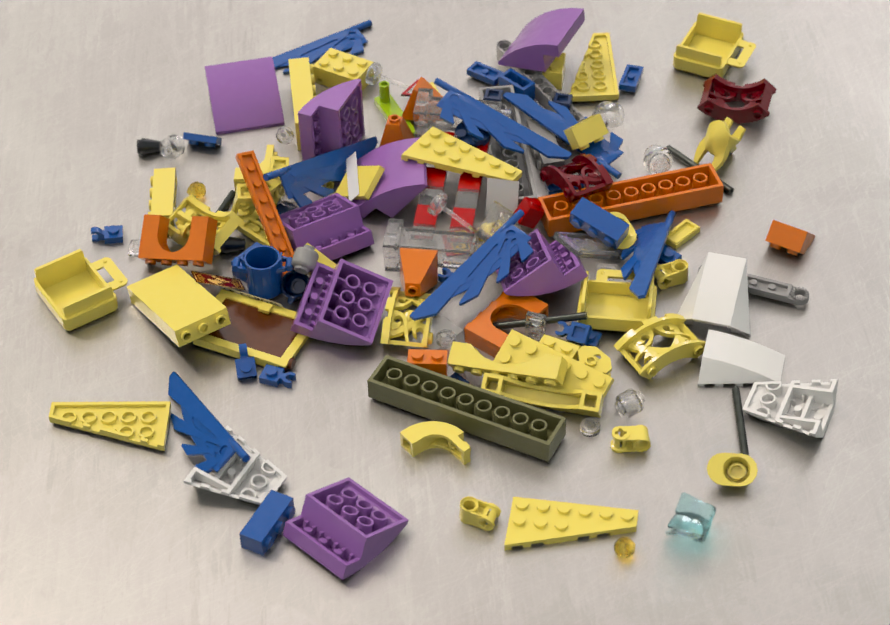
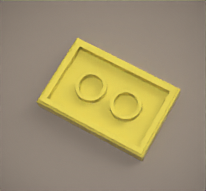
[335,165,385,200]

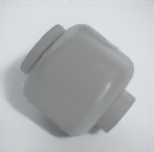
[291,245,319,274]

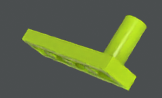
[374,81,418,138]

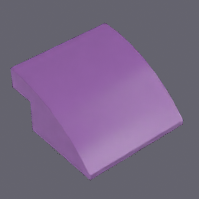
[498,8,585,72]
[204,56,285,135]
[298,79,365,161]
[352,137,427,218]
[279,193,374,261]
[496,228,588,296]
[290,259,393,345]
[283,477,409,580]

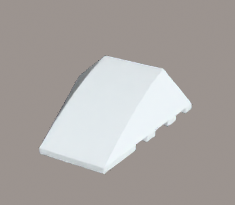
[677,252,750,336]
[698,329,785,387]
[742,379,838,438]
[183,425,287,505]

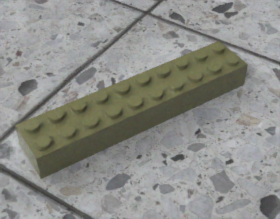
[367,355,566,462]

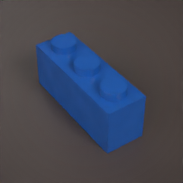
[569,197,629,249]
[239,490,296,556]

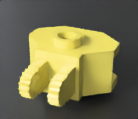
[578,345,612,377]

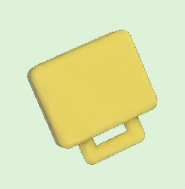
[673,13,756,78]
[34,249,128,331]
[577,269,657,332]

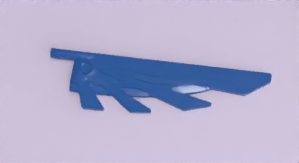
[272,20,372,74]
[434,78,572,159]
[503,92,624,179]
[263,136,378,208]
[410,209,533,321]
[621,210,676,299]
[168,371,250,474]

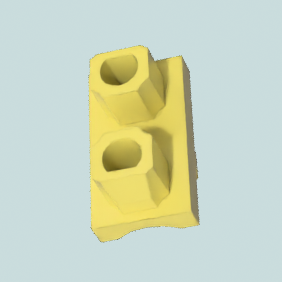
[176,209,196,238]

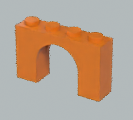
[138,214,218,267]
[464,291,549,358]

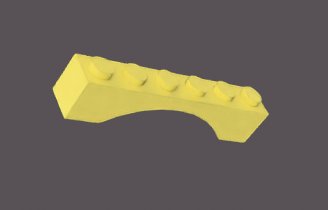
[447,341,568,387]
[481,372,604,418]

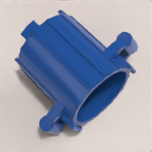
[232,245,293,300]

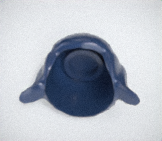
[281,267,309,304]

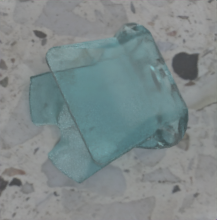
[665,493,716,543]

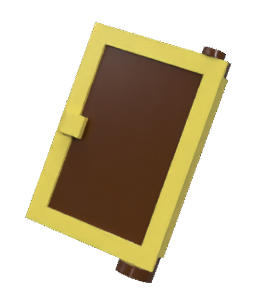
[193,289,309,371]

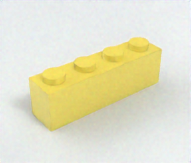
[148,168,177,227]

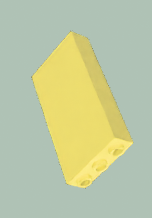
[127,264,231,347]

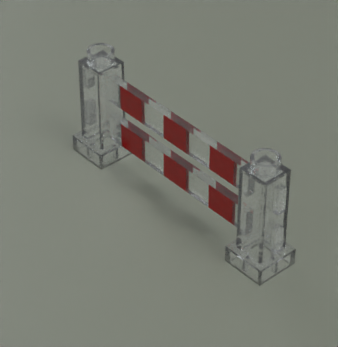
[383,88,512,272]

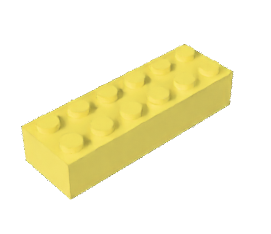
[288,57,317,150]

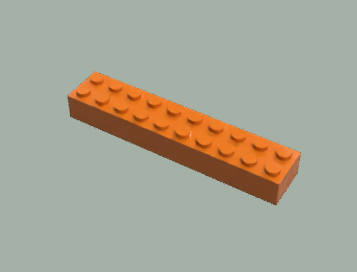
[538,163,724,237]

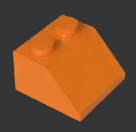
[765,220,815,256]
[407,349,449,376]

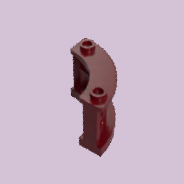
[697,74,777,124]
[540,153,613,203]

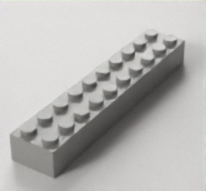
[479,85,538,206]

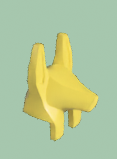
[693,117,746,172]

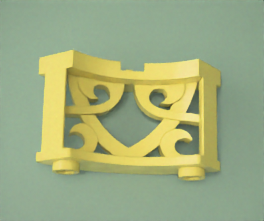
[231,157,289,221]
[167,194,245,255]
[380,287,435,348]
[614,313,706,379]

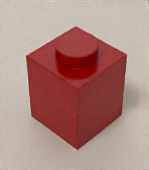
[514,197,545,229]

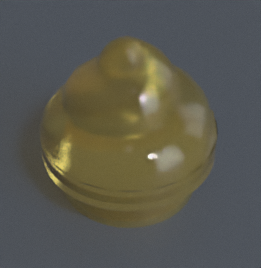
[187,181,206,199]
[614,537,636,558]

